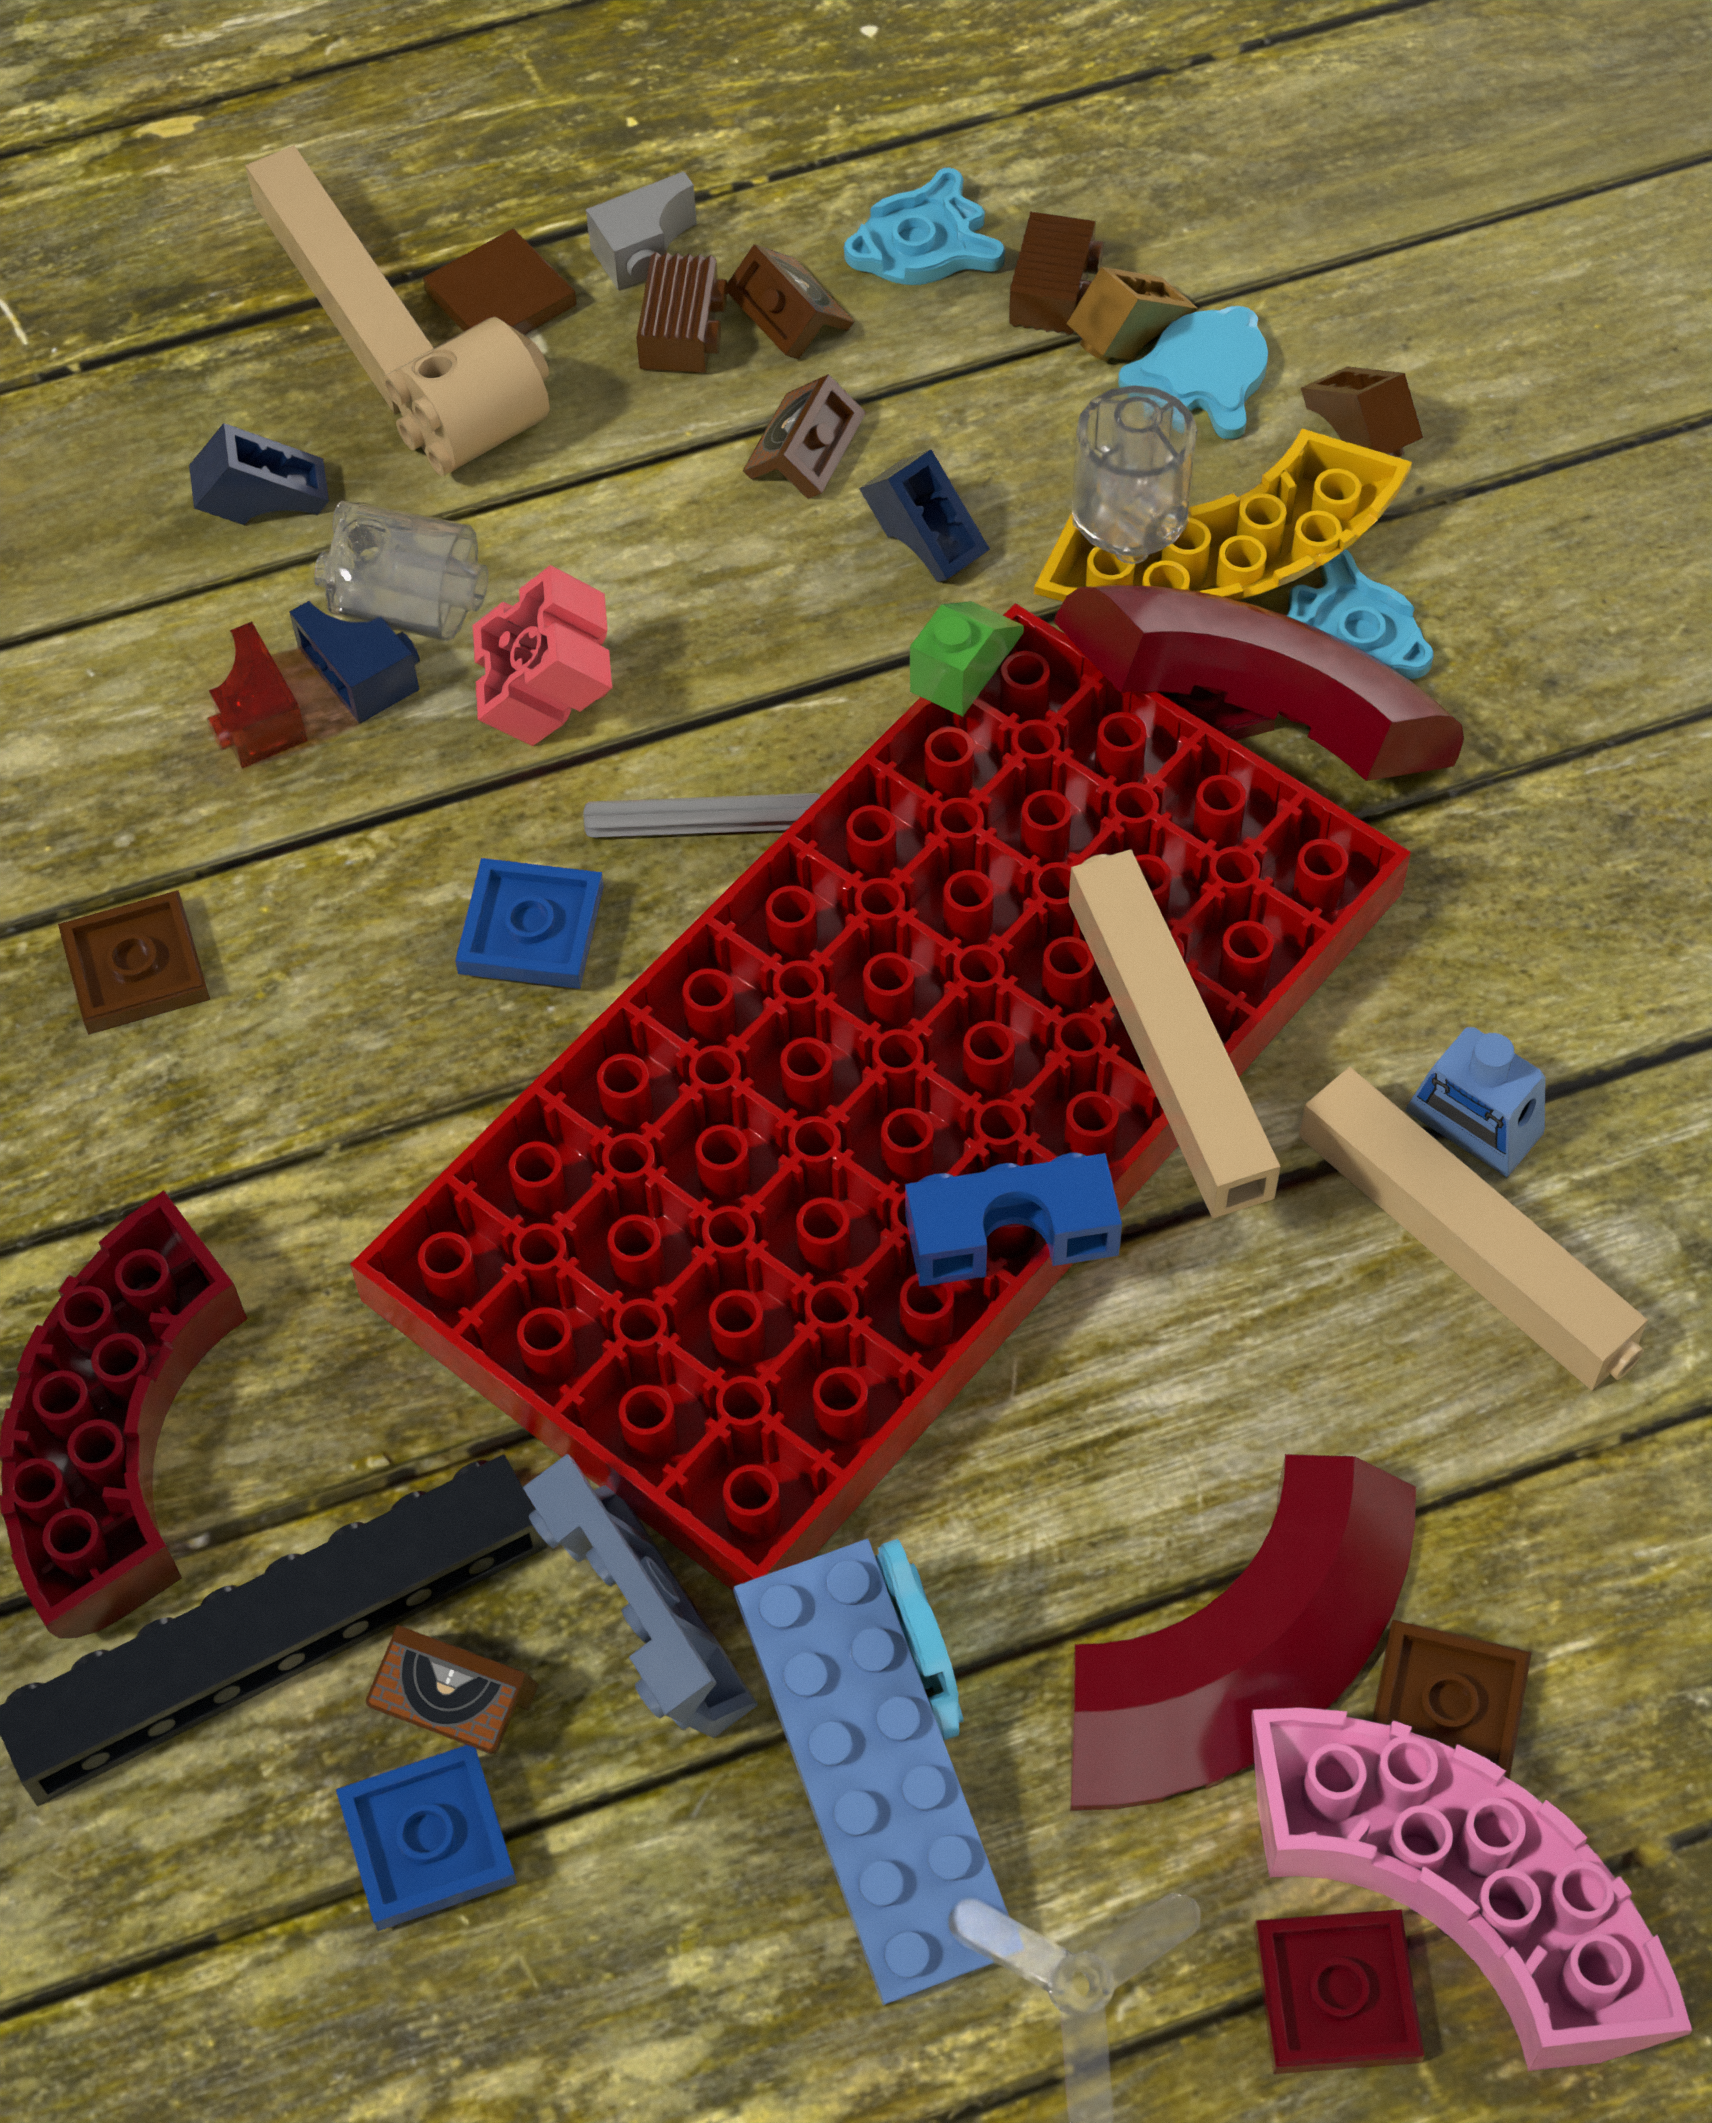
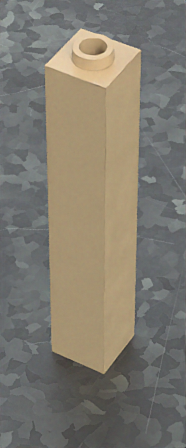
[245,145,433,414]
[1069,849,1280,1219]
[1299,1066,1648,1391]

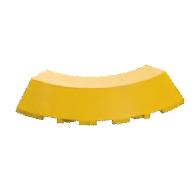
[1034,428,1412,602]

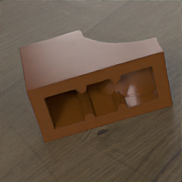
[1301,366,1423,458]

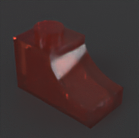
[207,621,308,769]

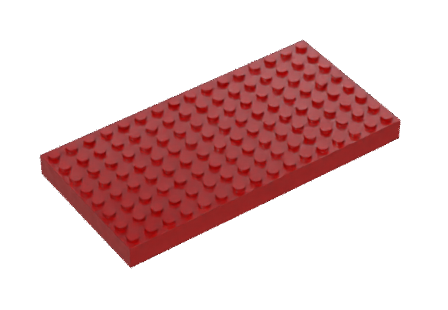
[350,603,1411,1591]

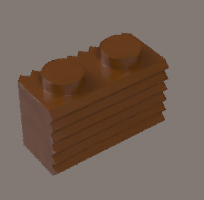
[1009,211,1104,335]
[636,252,727,373]

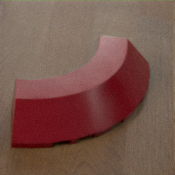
[1070,1454,1416,1811]

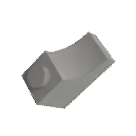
[586,171,697,291]

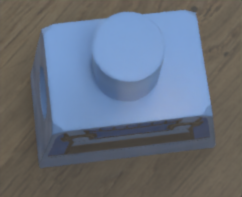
[1406,1027,1546,1178]

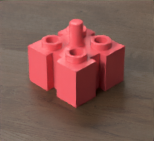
[473,565,612,746]

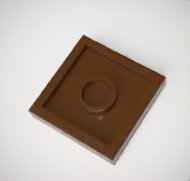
[423,228,577,334]
[58,890,210,1035]
[1371,1619,1532,1779]

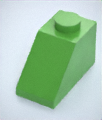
[910,601,1024,717]

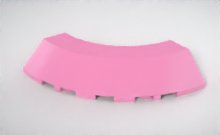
[1252,1708,1692,2071]

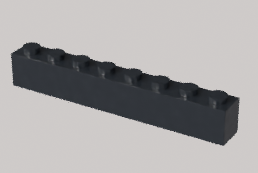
[0,1454,547,1807]

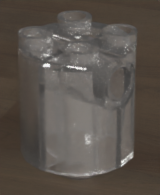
[1071,385,1198,564]
[314,501,488,641]

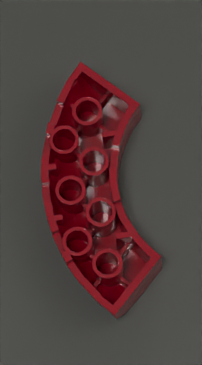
[1054,585,1464,781]
[0,1190,247,1639]

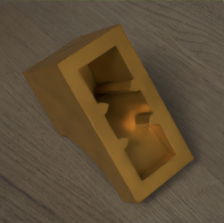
[1066,267,1198,361]

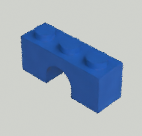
[905,1153,1122,1287]

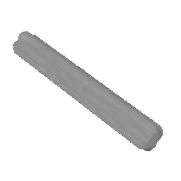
[583,793,821,838]

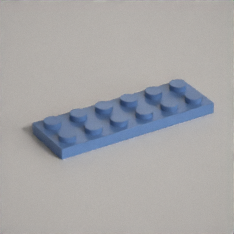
[733,1539,1022,2006]

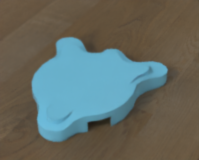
[844,168,1005,285]
[1118,306,1268,439]
[1286,549,1434,679]
[875,1538,964,1741]

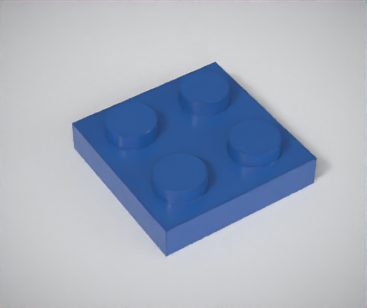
[455,858,604,989]
[336,1745,517,1931]

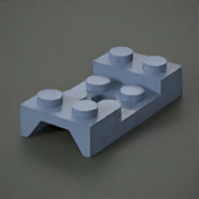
[522,1454,758,1738]

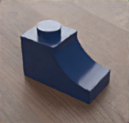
[189,423,329,525]
[859,449,990,582]
[289,601,420,724]

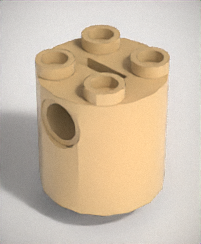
[383,317,550,476]

